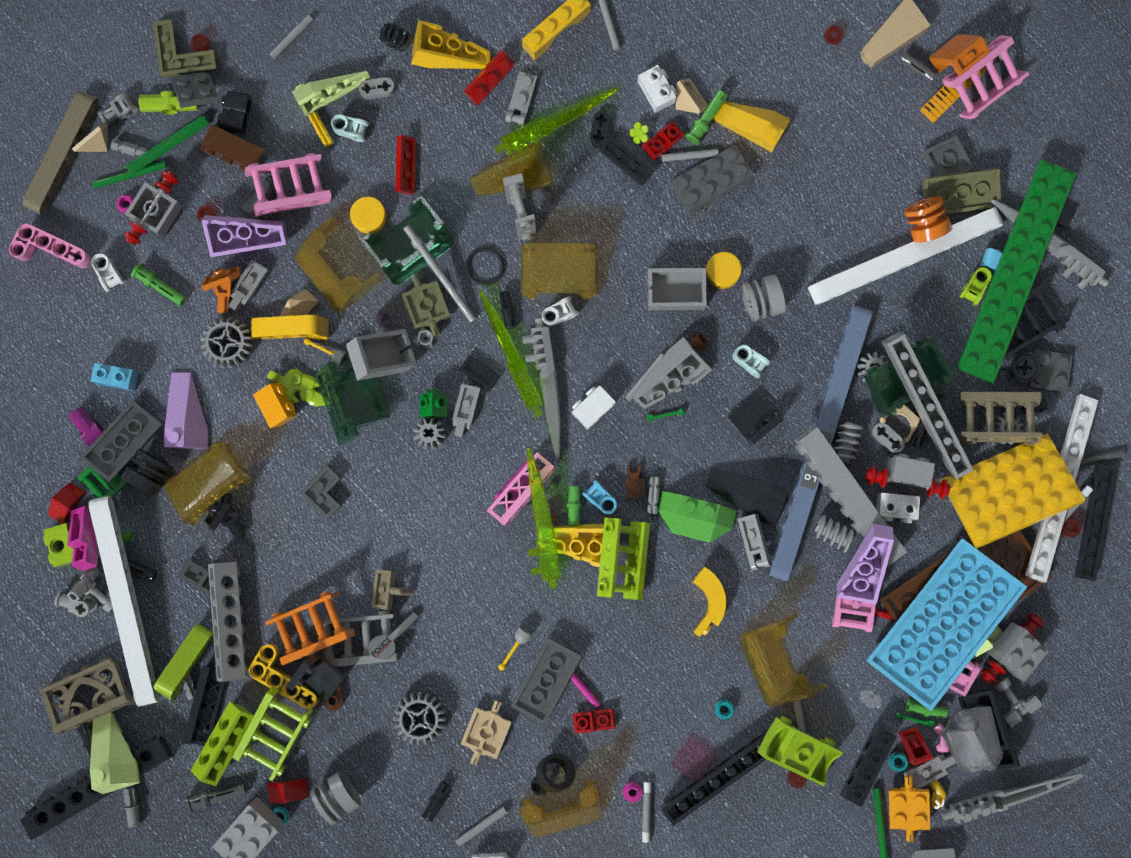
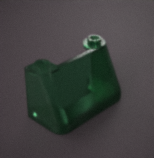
[360,195,454,285]
[864,337,955,417]

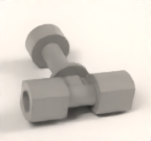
[66,567,113,612]
[994,676,1042,728]

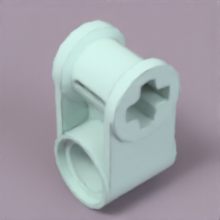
[331,114,369,142]
[733,345,770,378]

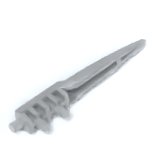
[990,200,1110,290]
[522,318,561,460]
[941,773,1084,824]

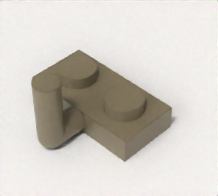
[371,569,414,610]

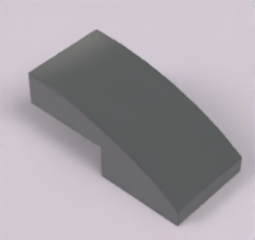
[178,559,223,595]

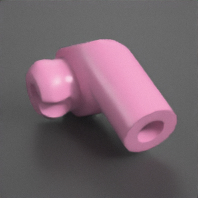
[933,723,951,754]

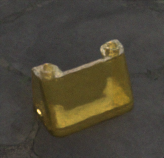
[521,243,598,299]
[164,441,254,526]
[519,779,604,838]

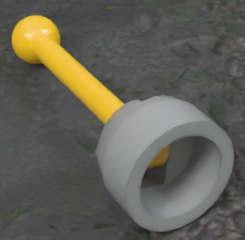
[304,337,348,366]
[498,627,532,671]

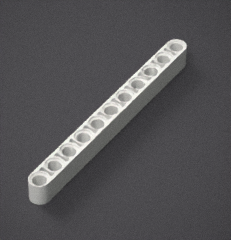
[808,207,1004,305]
[89,496,159,707]

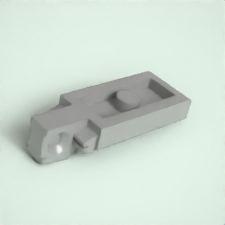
[229,260,269,312]
[452,383,481,438]
[903,753,958,789]

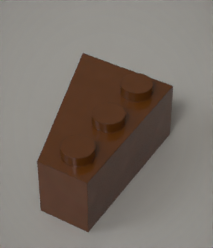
[200,124,264,172]

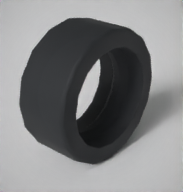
[536,753,575,793]

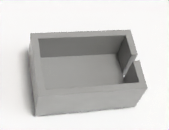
[647,268,707,310]
[346,329,417,381]
[212,798,286,858]

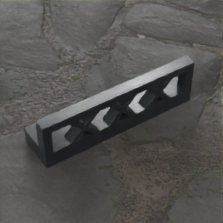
[182,665,226,746]

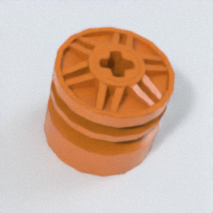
[904,196,953,243]

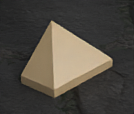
[676,78,708,113]
[72,123,108,152]
[280,289,319,316]

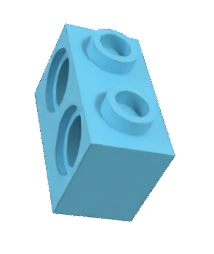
[90,363,139,391]

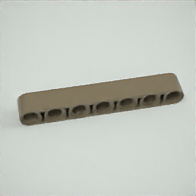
[23,91,99,214]

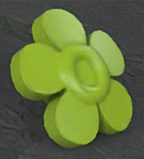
[629,122,649,144]

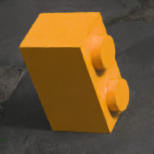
[253,382,297,428]

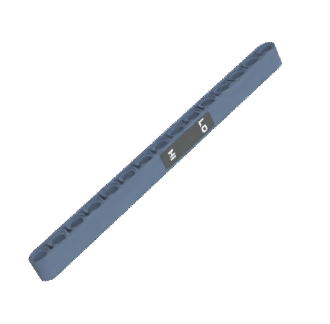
[768,305,873,581]

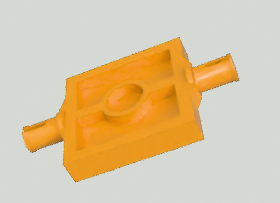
[889,775,930,842]

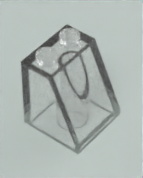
[941,706,1003,772]

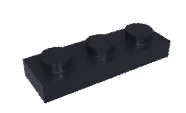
[599,136,654,187]

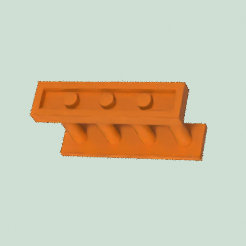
[265,591,356,665]

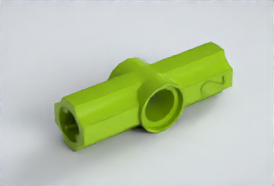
[139,91,199,115]

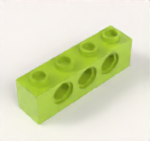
[191,701,254,786]

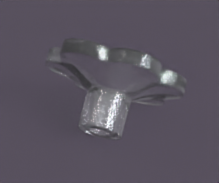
[859,689,882,708]

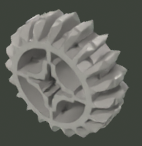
[200,317,253,369]
[393,692,446,746]

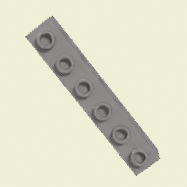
[208,562,247,682]

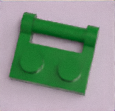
[77,466,129,498]

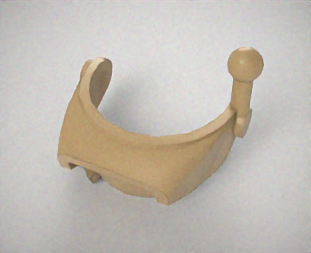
[879,404,920,443]

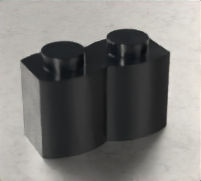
[217,90,252,134]

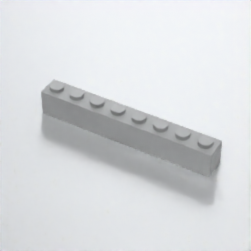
[881,332,973,480]
[794,427,907,566]

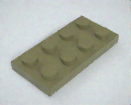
[922,168,1001,215]

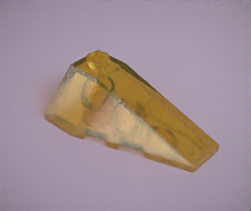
[469,142,554,196]

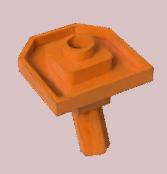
[201,267,242,314]

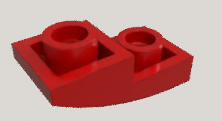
[642,121,685,161]
[573,708,616,733]

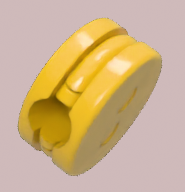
[350,197,387,234]
[706,252,742,289]

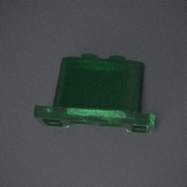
[315,362,390,446]

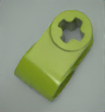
[959,267,992,306]

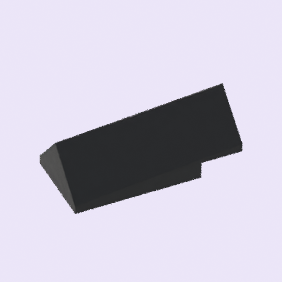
[958,689,1021,772]

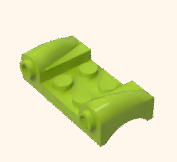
[757,715,843,786]

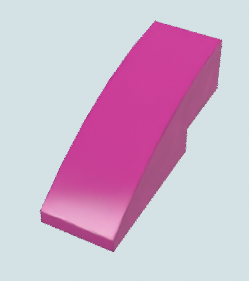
[67,506,98,571]

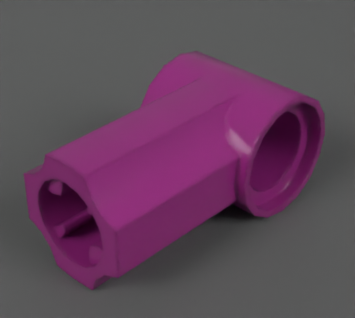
[68,406,104,447]

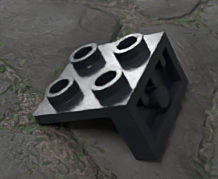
[728,393,784,446]
[286,651,345,702]

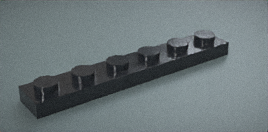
[1074,464,1117,581]

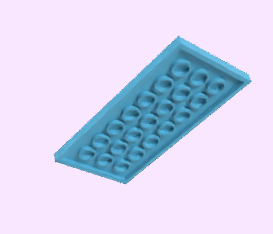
[867,539,1027,711]

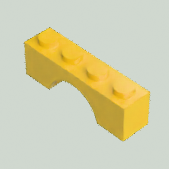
[522,0,591,60]

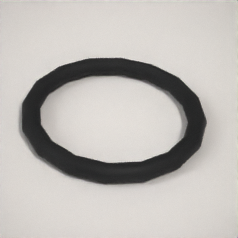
[466,248,504,286]

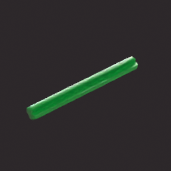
[126,115,209,174]

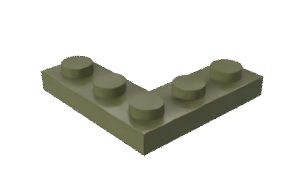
[153,19,218,78]

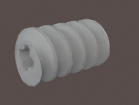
[833,422,864,464]
[811,515,855,553]

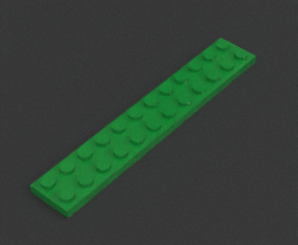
[956,159,1076,383]

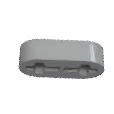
[359,77,395,99]
[871,423,905,454]

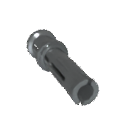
[185,782,247,814]

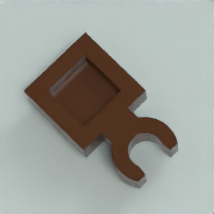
[625,465,646,499]

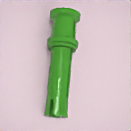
[685,90,728,145]
[131,263,187,307]

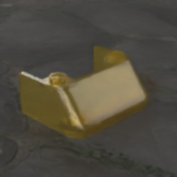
[295,216,383,312]
[740,613,828,706]

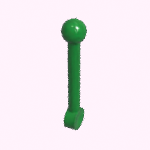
[646,408,685,422]
[895,712,935,728]

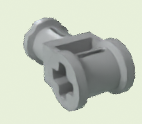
[97,92,139,126]
[54,590,98,617]

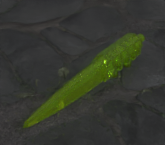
[493,88,619,155]
[478,288,543,418]
[526,446,561,589]

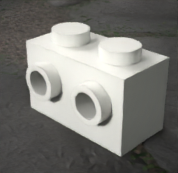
[637,65,677,113]
[572,386,616,430]
[876,493,920,523]

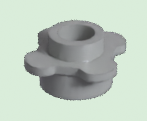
[415,328,437,349]

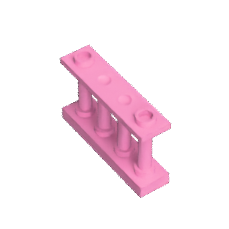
[942,35,1029,120]
[245,153,332,217]

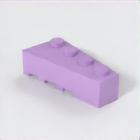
[202,215,288,257]
[837,524,894,604]

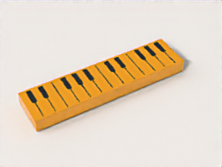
[920,67,987,123]

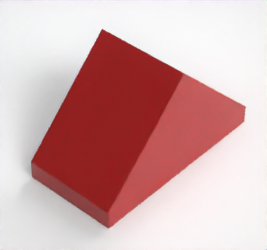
[48,482,86,524]
[898,727,933,765]
[267,777,309,803]

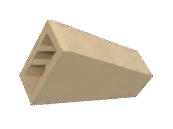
[861,0,931,68]

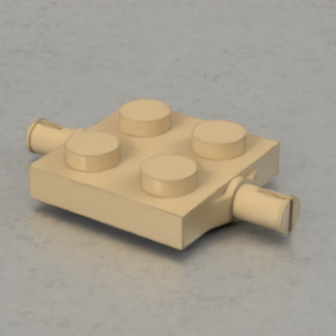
[461,700,512,766]

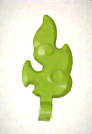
[267,369,332,408]

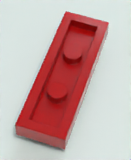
[463,50,515,105]
[395,135,416,195]

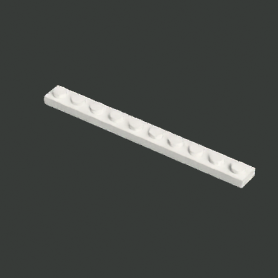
[1025,394,1099,583]

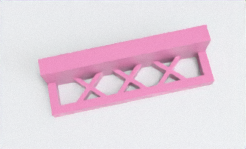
[487,452,556,527]

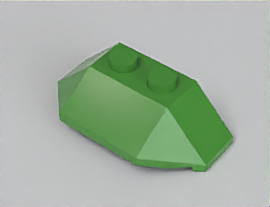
[658,491,737,543]

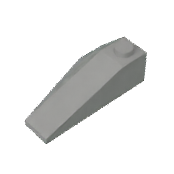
[633,337,712,409]

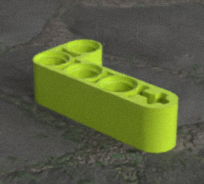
[154,623,213,702]

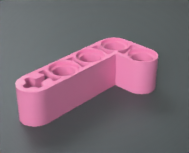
[9,224,92,268]

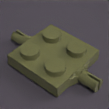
[402,274,451,337]

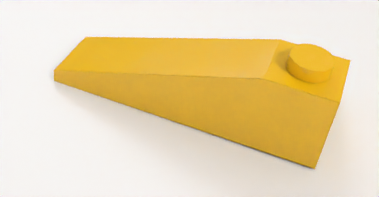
[411,20,490,69]
[712,101,790,152]
[539,524,620,567]

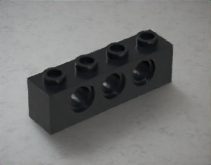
[840,725,897,807]

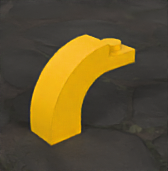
[691,567,726,637]

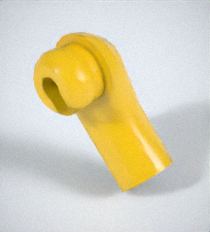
[929,779,946,809]

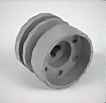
[742,274,786,322]
[310,771,362,826]

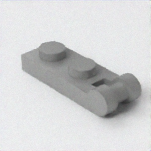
[505,71,538,126]
[738,514,772,571]

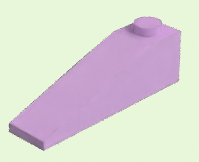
[164,373,209,449]

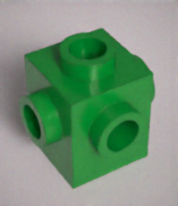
[419,390,447,418]

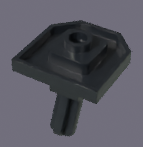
[203,490,245,539]

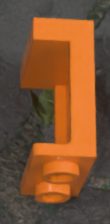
[929,34,990,76]

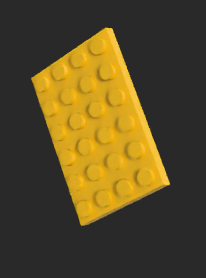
[940,433,1085,549]

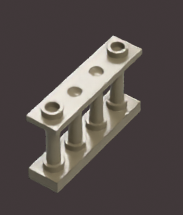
[959,392,1042,445]

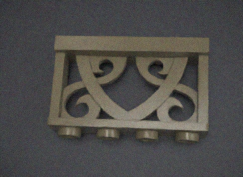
[39,657,133,734]

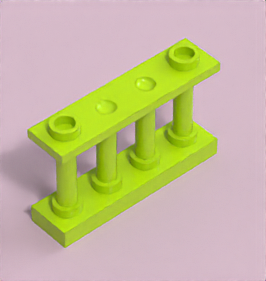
[597,518,650,600]
[232,687,313,781]

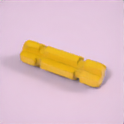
[308,112,334,147]

